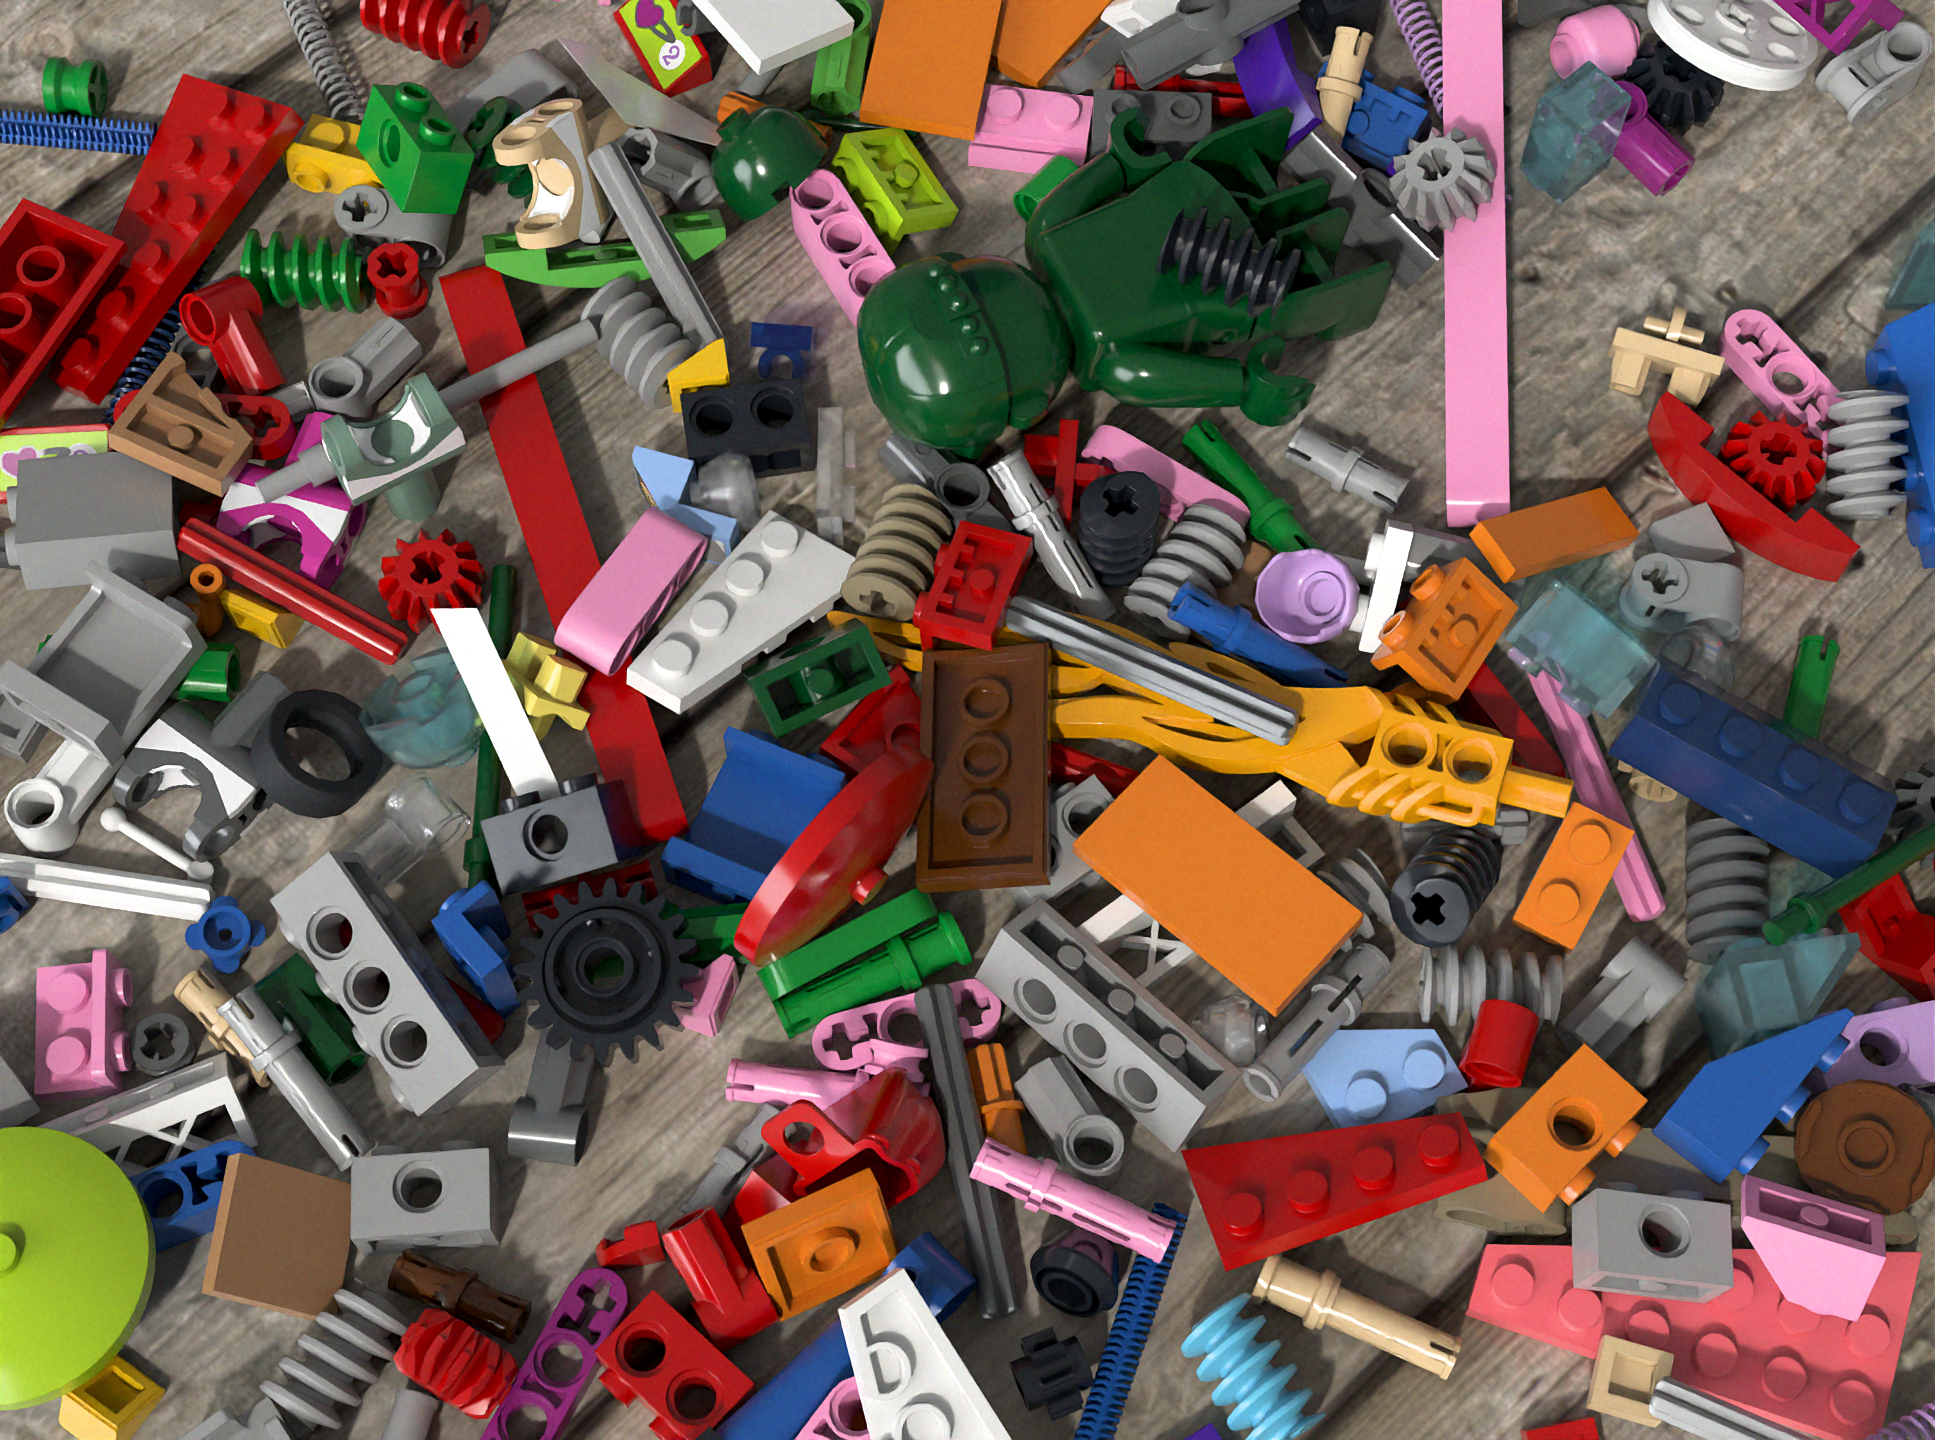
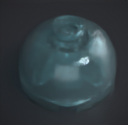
[359,647,486,770]

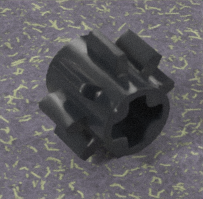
[1009,1326,1095,1421]

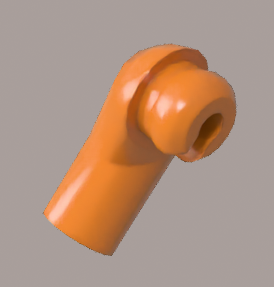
[184,564,229,638]

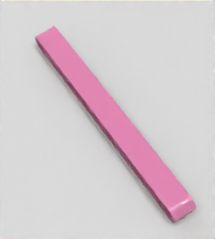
[1442,0,1511,528]

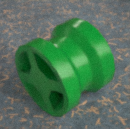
[42,56,108,119]

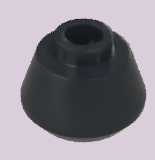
[1030,1228,1120,1318]

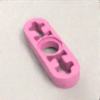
[1718,309,1845,457]
[1081,425,1251,531]
[812,979,1001,1074]

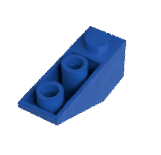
[1652,1008,1855,1185]

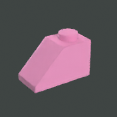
[1741,1174,1886,1322]

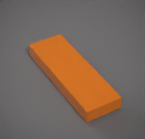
[1469,486,1640,584]

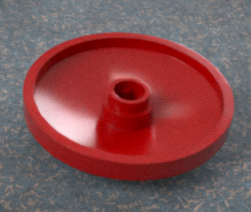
[734,743,934,968]

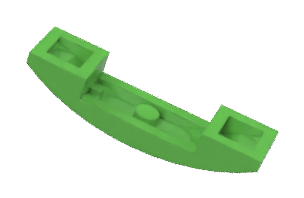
[482,209,726,288]

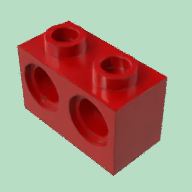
[594,1290,757,1440]

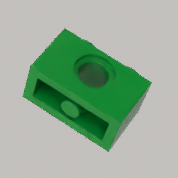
[356,82,475,214]

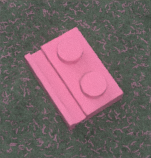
[968,84,1093,174]

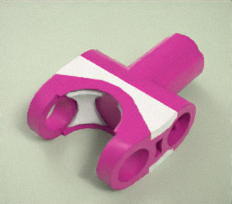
[216,412,367,590]

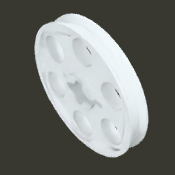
[1647,0,1818,91]

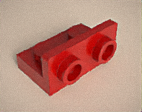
[913,520,1033,652]

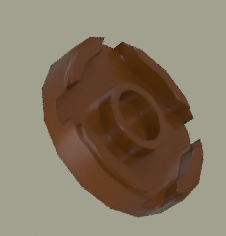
[1794,1079,1935,1218]

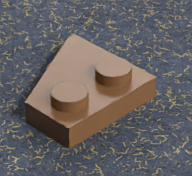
[108,350,253,497]

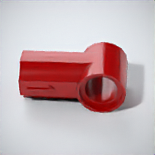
[179,275,288,396]
[1456,999,1540,1093]
[659,1204,780,1354]

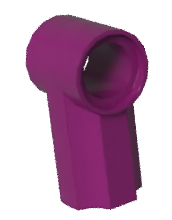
[1583,80,1696,197]

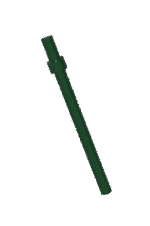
[463,564,518,889]

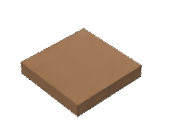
[201,1153,351,1322]

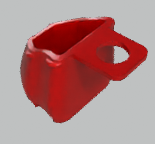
[761,1066,946,1211]

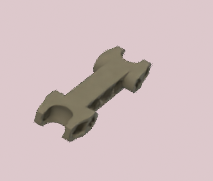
[1432,1087,1918,1248]

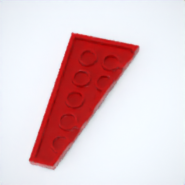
[48,73,305,406]

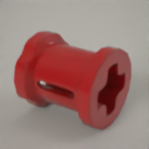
[367,242,430,320]

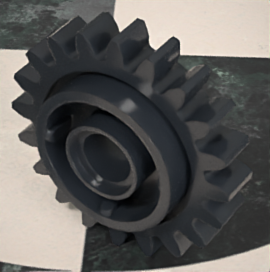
[513,878,704,1068]

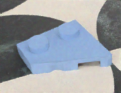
[1290,1029,1469,1129]

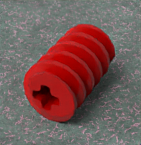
[360,0,491,69]

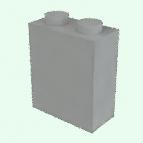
[5,451,182,590]

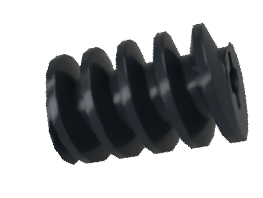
[1155,205,1301,322]
[1077,470,1160,587]
[1389,826,1501,948]

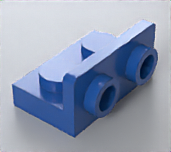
[1314,61,1432,173]
[431,880,522,1020]

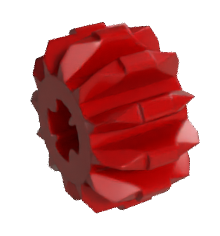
[1717,410,1826,514]
[378,527,487,635]
[393,1308,519,1419]

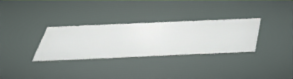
[431,608,568,846]

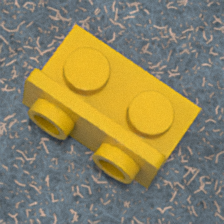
[281,113,385,207]

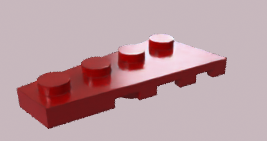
[1181,1112,1488,1272]

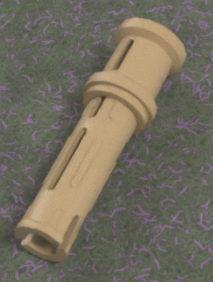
[1249,1252,1463,1380]

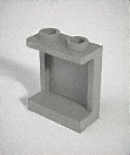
[0,561,208,767]

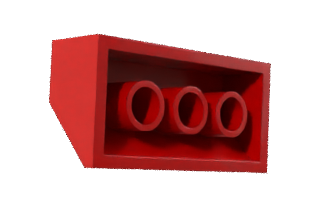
[0,198,128,430]

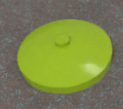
[0,1126,156,1411]

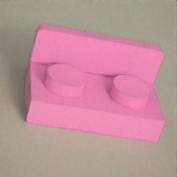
[34,948,133,1102]

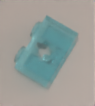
[1519,60,1632,205]

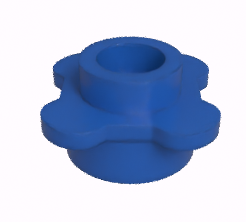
[185,896,266,975]

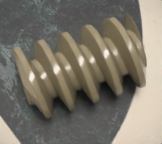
[840,483,953,621]

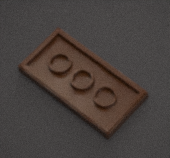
[916,642,1052,893]

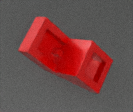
[1838,873,1935,1003]

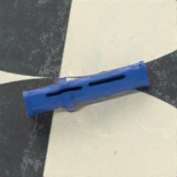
[1167,582,1349,688]

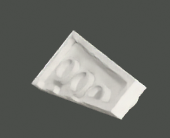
[626,510,855,715]

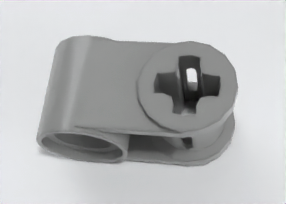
[1815,22,1933,127]
[333,185,453,269]
[1616,553,1745,644]

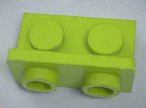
[827,127,959,257]

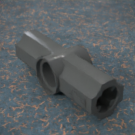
[1120,0,1301,92]
[1280,125,1444,291]
[878,432,1039,573]

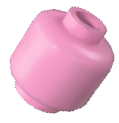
[1550,5,1640,89]

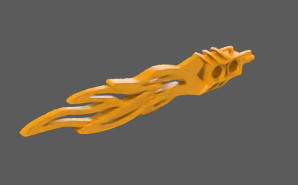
[826,611,1575,827]

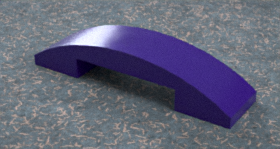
[1232,17,1324,154]

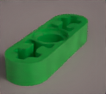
[756,887,940,1002]

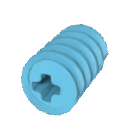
[1181,1292,1326,1440]

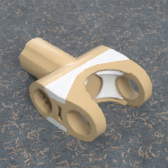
[492,98,644,249]

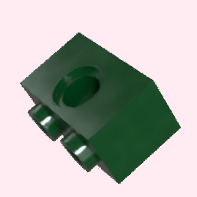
[741,617,893,738]

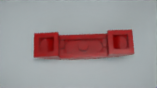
[1647,390,1861,583]

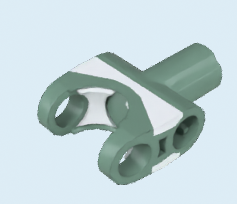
[320,371,468,522]

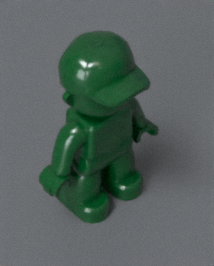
[857,106,1394,464]

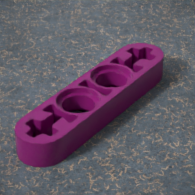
[480,1267,631,1440]

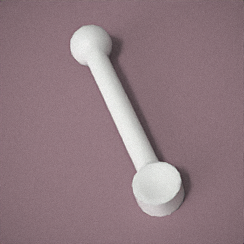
[100,807,214,885]

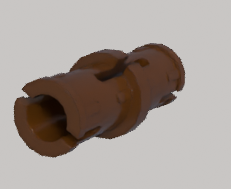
[388,1248,532,1344]

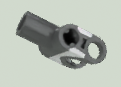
[112,670,293,863]

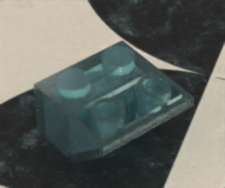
[1694,928,1861,1061]

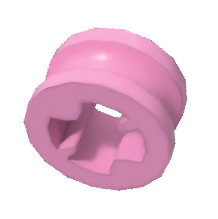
[864,1038,929,1083]

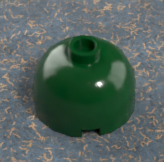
[710,105,828,223]

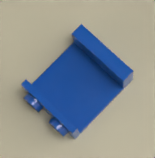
[660,726,847,905]

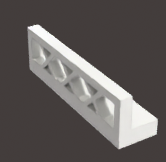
[1076,780,1325,991]
[37,1052,258,1178]

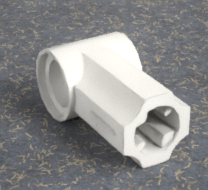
[4,739,125,858]

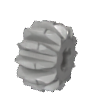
[1389,126,1495,233]

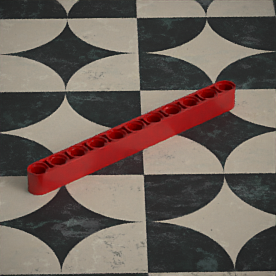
[438,263,690,848]

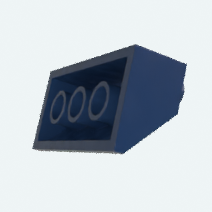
[1608,653,1898,879]

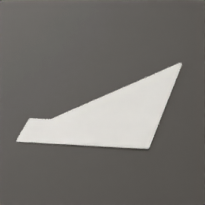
[558,37,722,146]

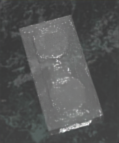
[816,407,857,545]

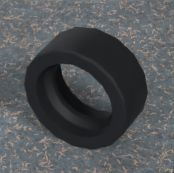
[251,689,383,819]

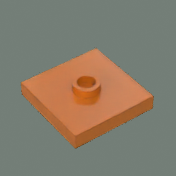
[741,1167,900,1322]

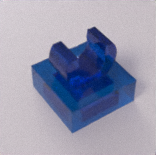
[750,322,818,379]

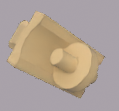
[1606,305,1725,411]

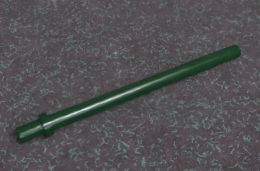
[1763,819,1935,946]

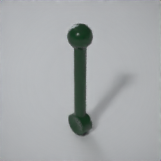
[800,108,918,141]

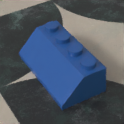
[1865,301,1935,569]

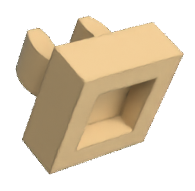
[1586,1335,1674,1428]

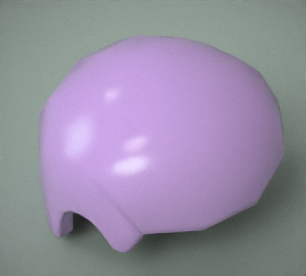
[1254,548,1360,644]

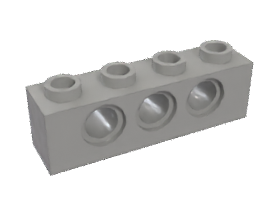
[270,851,506,1117]
[975,898,1243,1153]

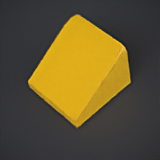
[667,338,731,413]
[219,588,305,649]
[59,1354,165,1440]

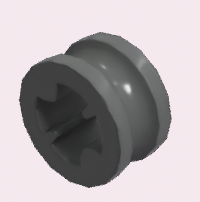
[130,1012,197,1078]

